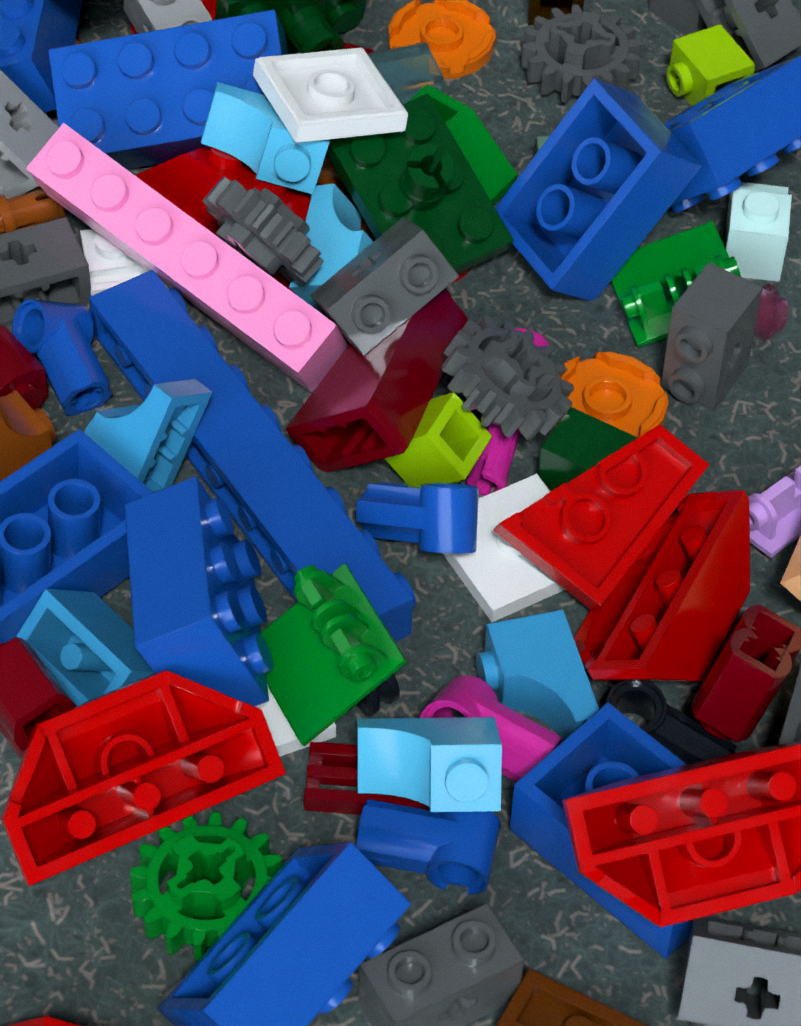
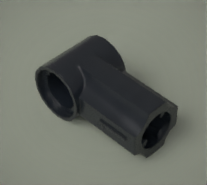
[606,680,737,765]

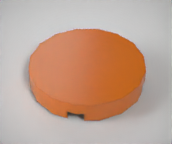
[388,0,496,79]
[555,352,669,438]

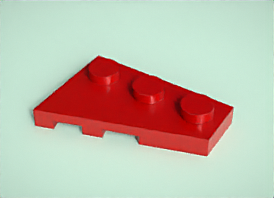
[493,424,710,612]

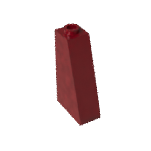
[285,288,468,473]

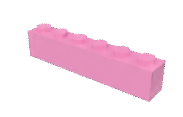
[26,123,348,392]

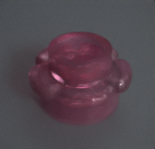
[754,284,788,340]

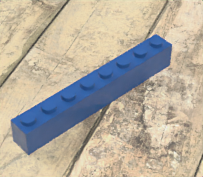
[89,269,416,642]

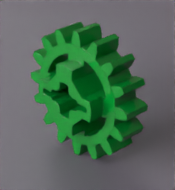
[130,811,282,962]

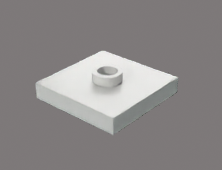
[253,48,408,143]
[443,474,565,622]

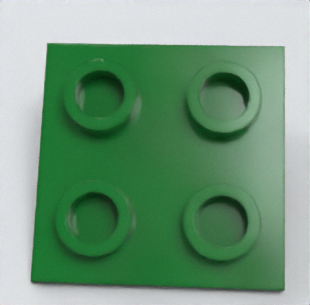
[611,221,741,348]
[261,563,408,746]

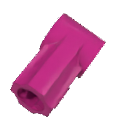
[420,675,562,783]

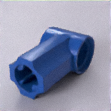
[12,299,113,416]
[356,482,479,554]
[356,799,501,895]

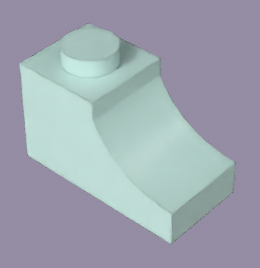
[724,182,792,282]

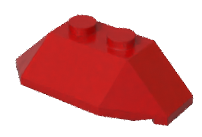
[135,146,311,294]
[574,490,750,682]
[1,670,286,886]
[562,741,801,927]

